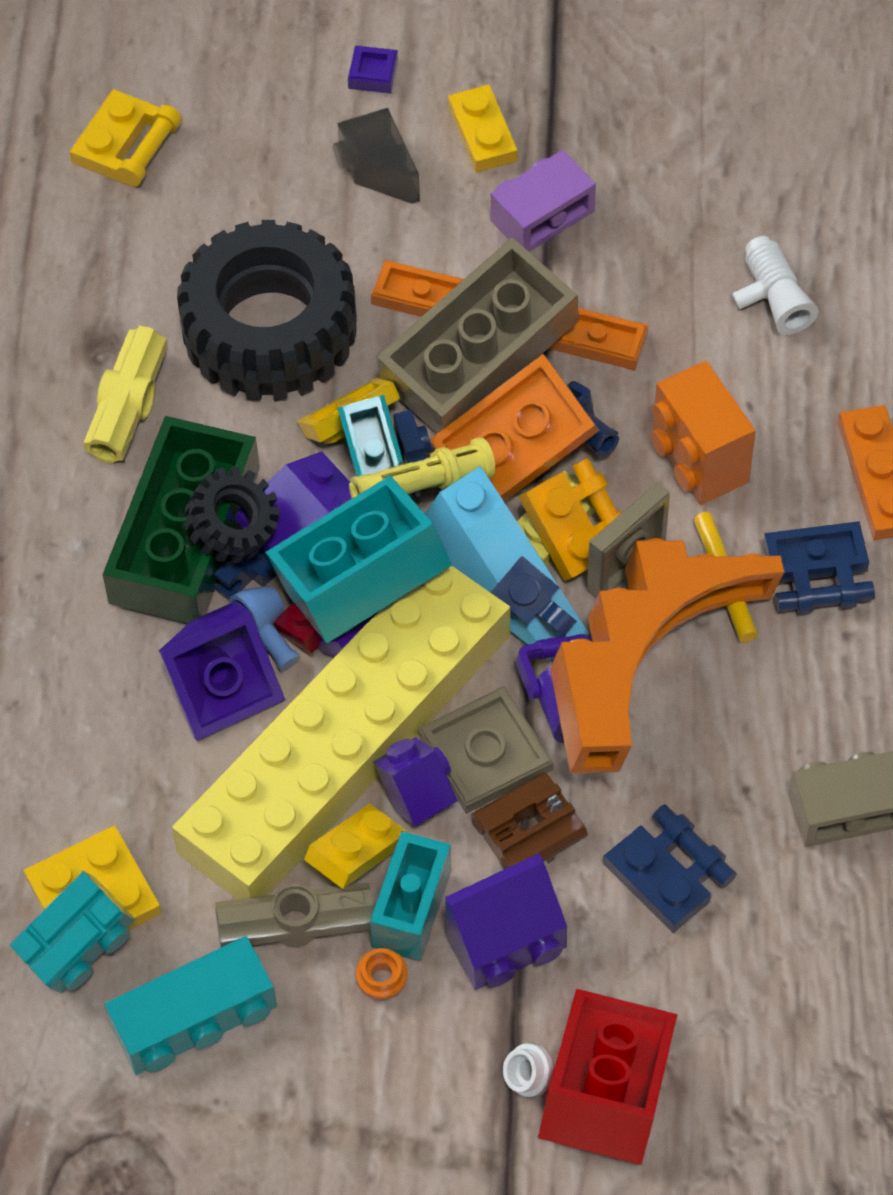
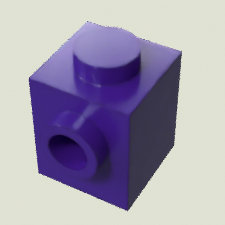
[373,737,458,826]

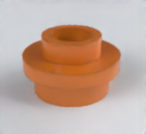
[356,948,408,1000]

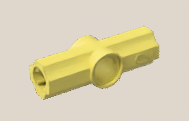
[83,325,168,464]

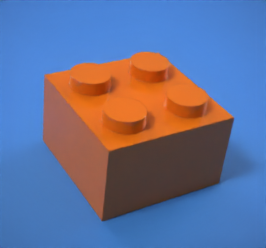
[650,360,756,505]

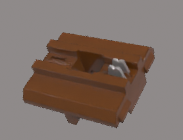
[472,772,588,868]

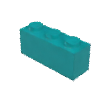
[104,935,277,1076]

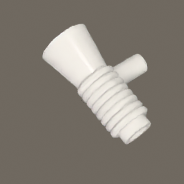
[732,236,819,335]

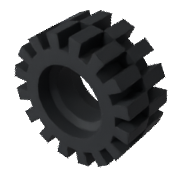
[184,467,280,563]

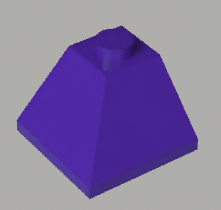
[158,601,286,741]

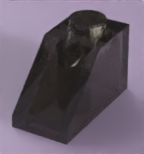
[333,107,420,204]

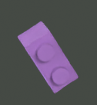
[491,150,596,252]

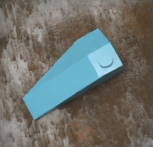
[425,466,591,663]

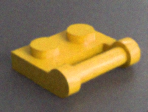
[69,89,183,187]

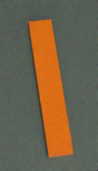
[371,260,649,370]

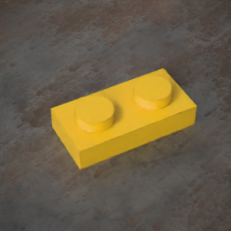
[448,84,518,173]
[297,377,400,444]
[304,803,408,889]

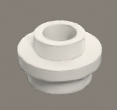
[503,1043,553,1097]

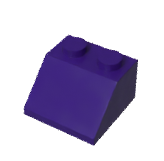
[234,451,352,555]
[445,854,568,990]

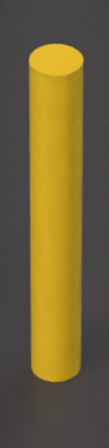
[694,512,758,643]

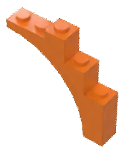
[550,538,784,773]

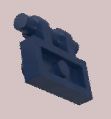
[763,521,875,614]
[603,804,737,933]

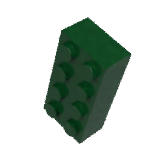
[102,416,260,623]

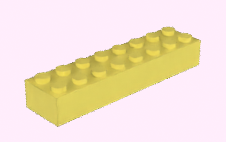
[172,566,510,899]

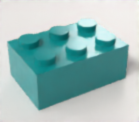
[266,475,452,644]

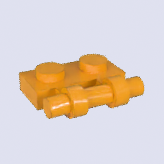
[518,457,623,581]

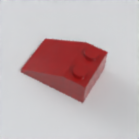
[538,988,678,1165]

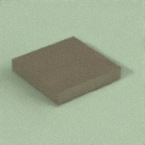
[587,482,670,598]
[418,686,554,814]

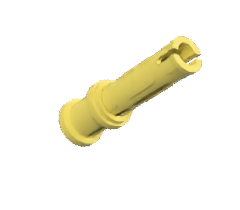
[349,437,495,498]

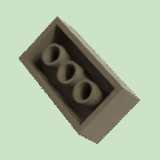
[376,237,579,433]

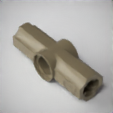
[215,883,374,948]

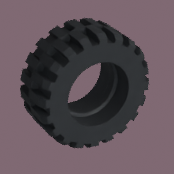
[177,220,357,400]

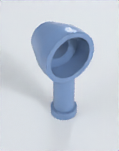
[229,586,300,672]

